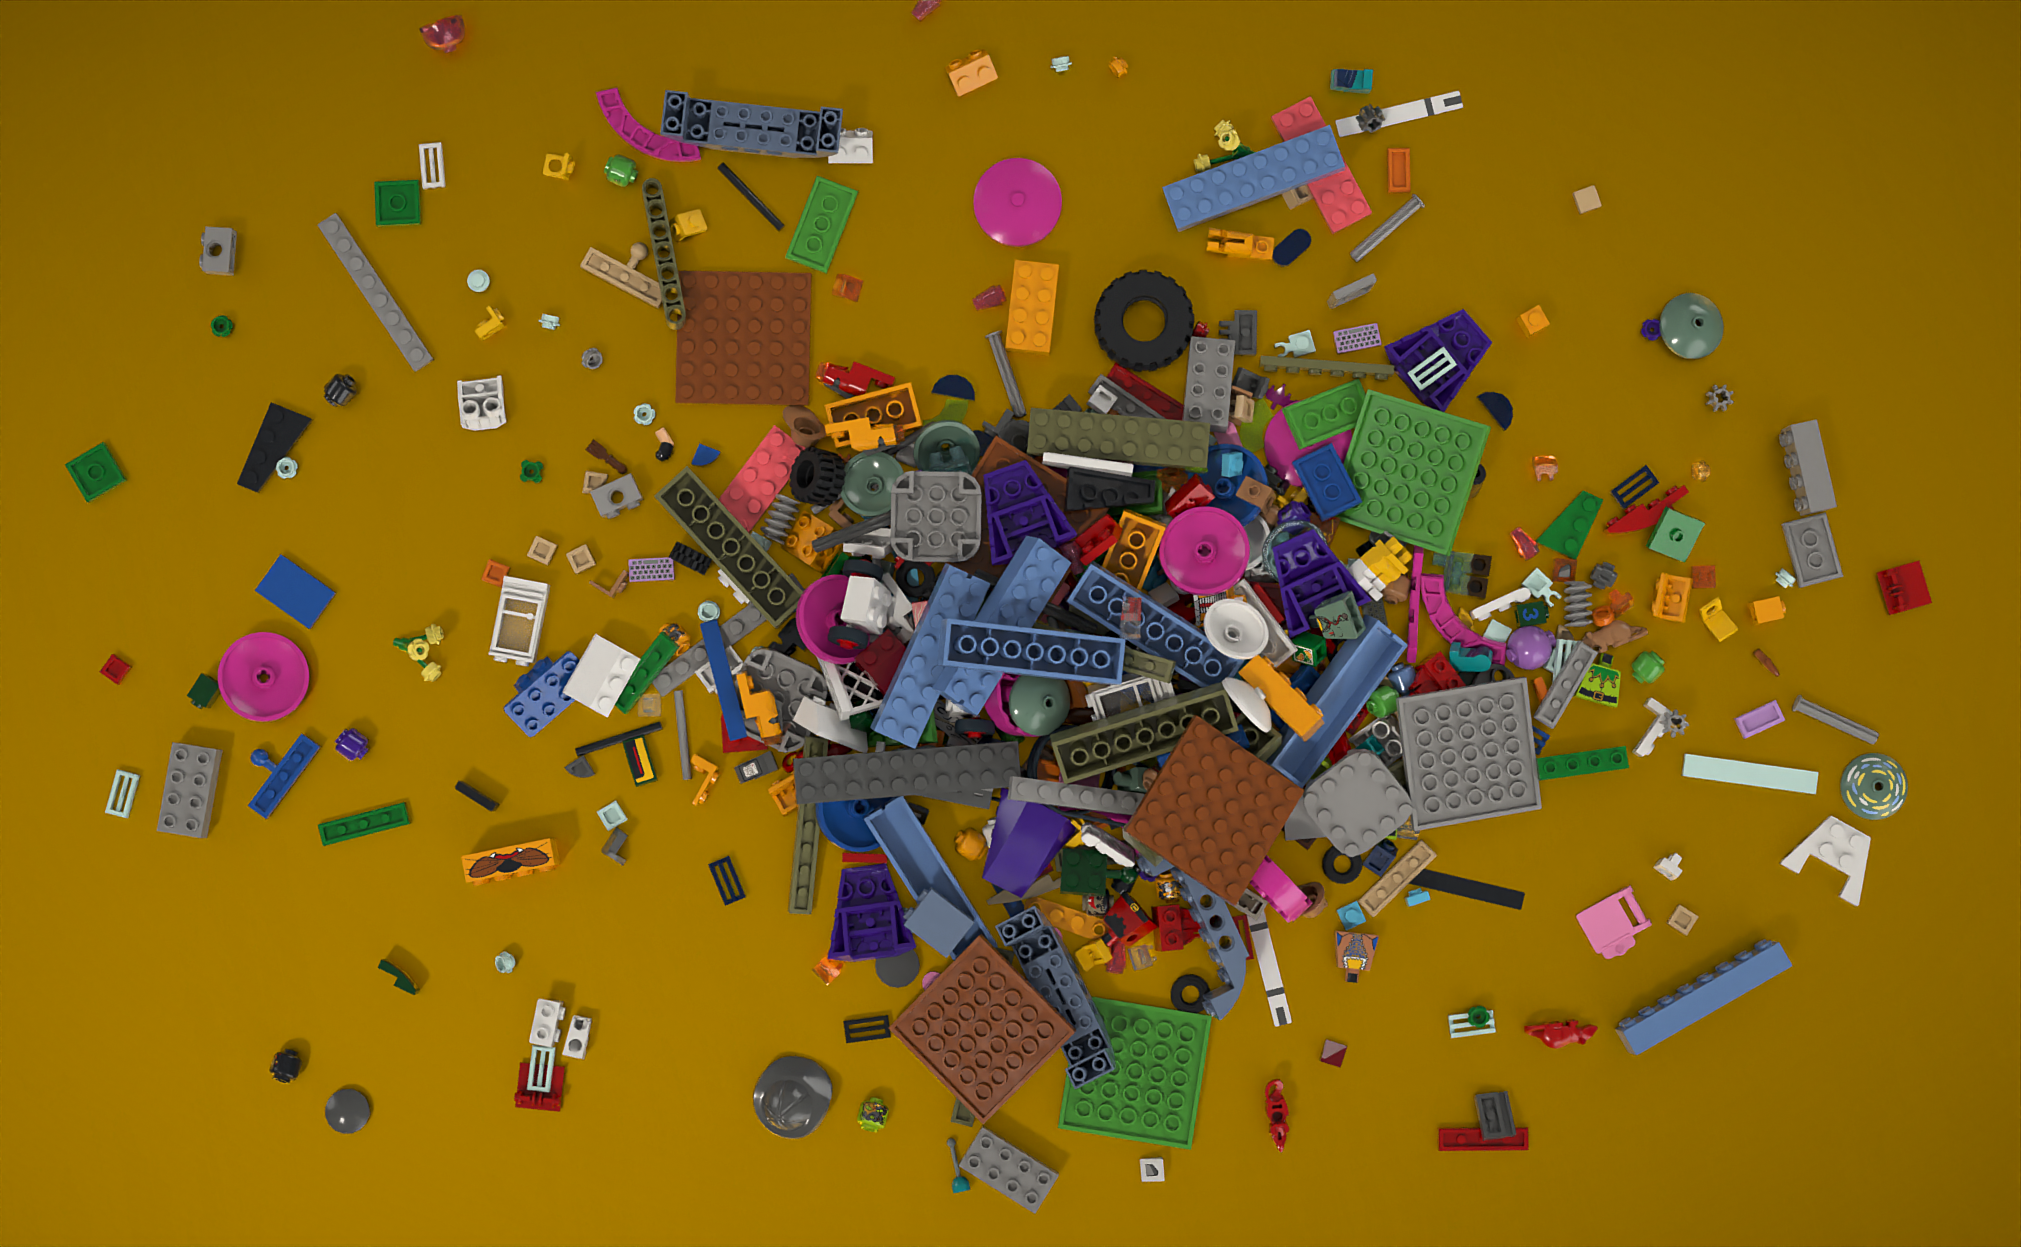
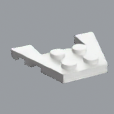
[1779,816,1871,907]

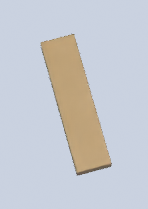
[1357,839,1437,917]

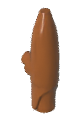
[1753,648,1780,677]

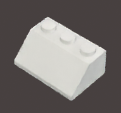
[562,634,640,717]
[793,696,868,753]

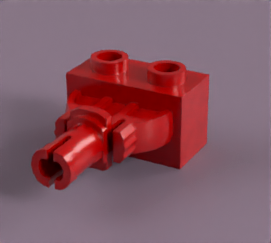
[1408,651,1466,696]
[1151,904,1215,952]

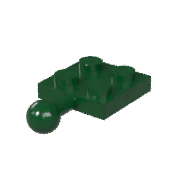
[1060,848,1138,896]

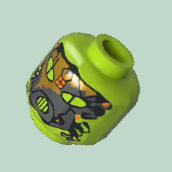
[857,1097,889,1132]

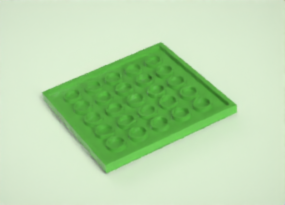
[1332,389,1491,556]
[1058,996,1212,1150]

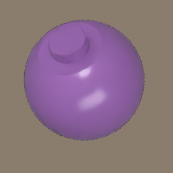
[1506,626,1556,670]

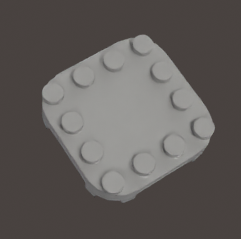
[890,471,982,563]
[734,648,828,753]
[1303,748,1412,857]

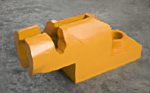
[1206,228,1274,261]

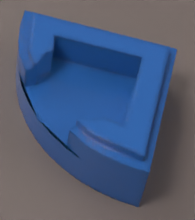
[691,443,721,466]

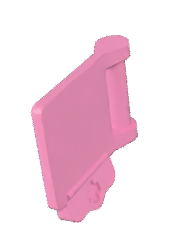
[1576,885,1652,959]

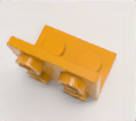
[781,510,843,574]

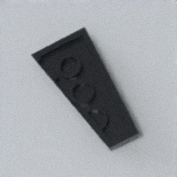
[237,402,313,493]
[1064,466,1155,512]

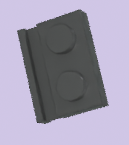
[1474,1091,1516,1141]

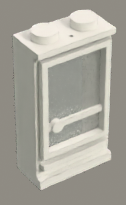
[488,576,551,667]
[1085,673,1175,721]

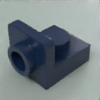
[1362,839,1398,877]

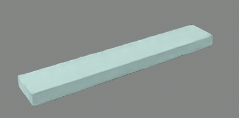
[1682,754,1819,794]

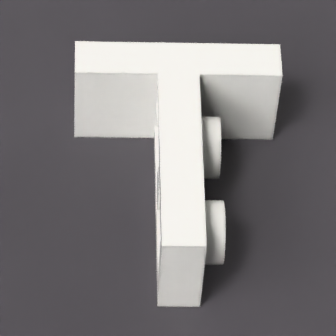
[1632,697,1687,757]

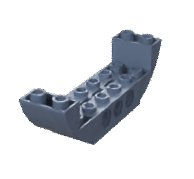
[660,90,843,158]
[1136,853,1249,1020]
[995,906,1116,1089]

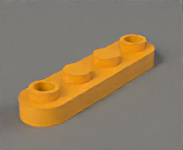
[1024,897,1110,940]

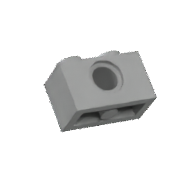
[199,226,237,276]
[590,473,644,519]

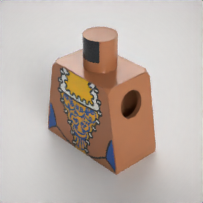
[1334,930,1379,983]

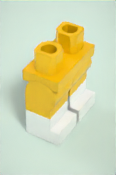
[1347,536,1413,601]

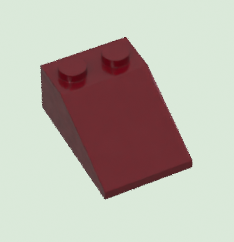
[854,629,906,696]

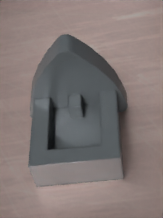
[601,827,628,865]

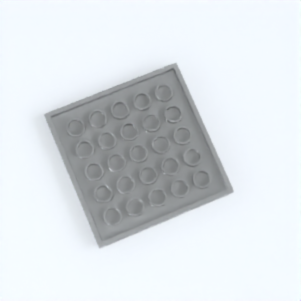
[1396,676,1542,831]

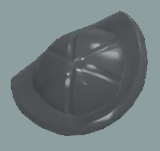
[753,1056,832,1139]

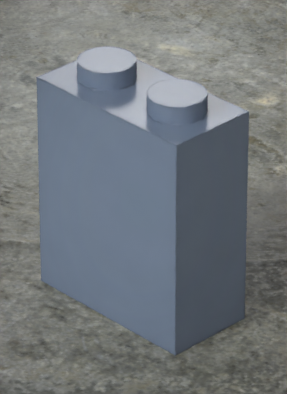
[903,887,974,958]

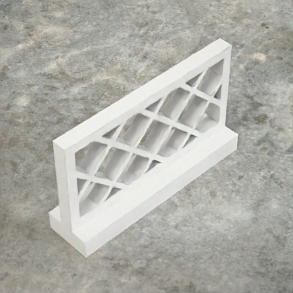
[816,656,883,721]

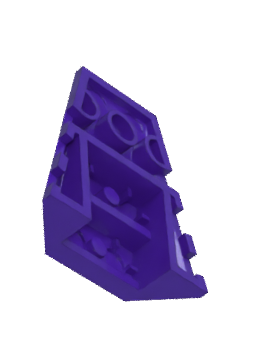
[1384,309,1492,412]
[983,460,1077,565]
[1272,529,1372,638]
[982,788,1077,898]
[828,863,917,962]

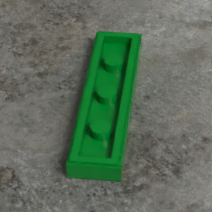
[615,632,680,714]
[318,802,411,846]

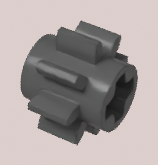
[1356,104,1385,133]
[1590,562,1618,590]

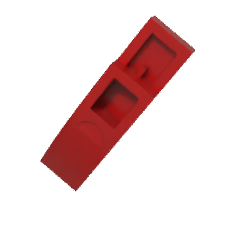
[1603,485,1689,534]

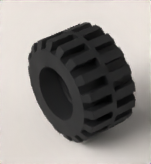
[789,447,846,507]

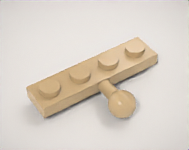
[580,242,662,309]

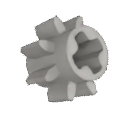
[1705,385,1734,412]
[1659,710,1689,738]

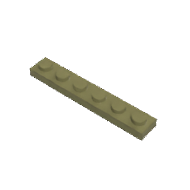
[1259,355,1394,380]

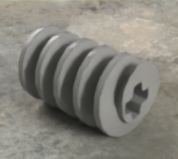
[760,494,801,545]
[1564,581,1593,627]

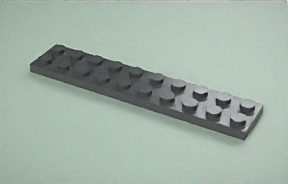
[793,741,1021,804]

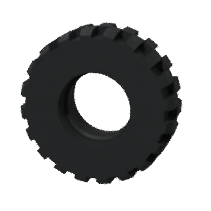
[1094,270,1194,372]

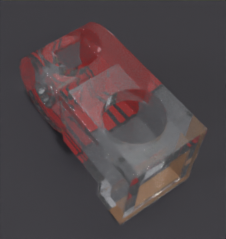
[1120,596,1142,640]

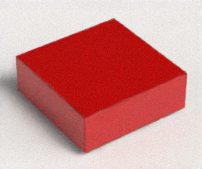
[99,654,132,685]

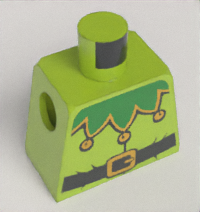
[1573,653,1621,708]

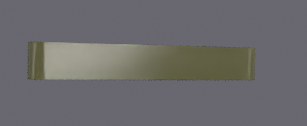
[642,178,686,330]

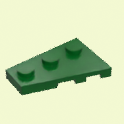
[1535,491,1603,561]

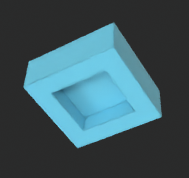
[1221,452,1243,477]
[1404,888,1430,907]
[1336,901,1366,931]

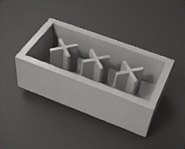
[1182,336,1235,433]
[1779,419,1837,516]
[157,742,223,838]
[959,1125,1059,1214]

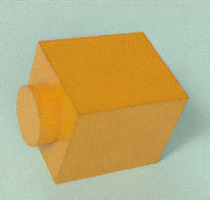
[1516,305,1550,338]
[1748,596,1786,625]

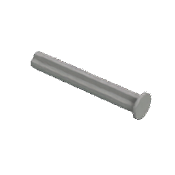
[1350,193,1425,262]
[985,331,1026,418]
[1792,694,1879,744]

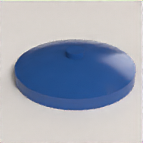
[1179,444,1269,527]
[816,797,893,852]

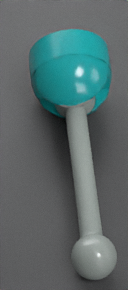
[947,1138,971,1194]

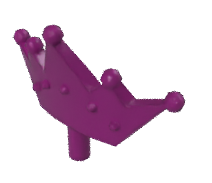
[1266,384,1298,410]

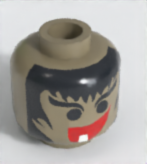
[1082,888,1114,916]

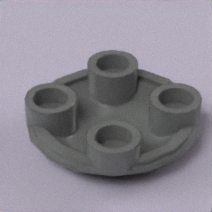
[325,1089,371,1134]

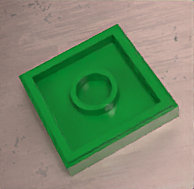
[374,180,421,227]
[65,442,127,503]

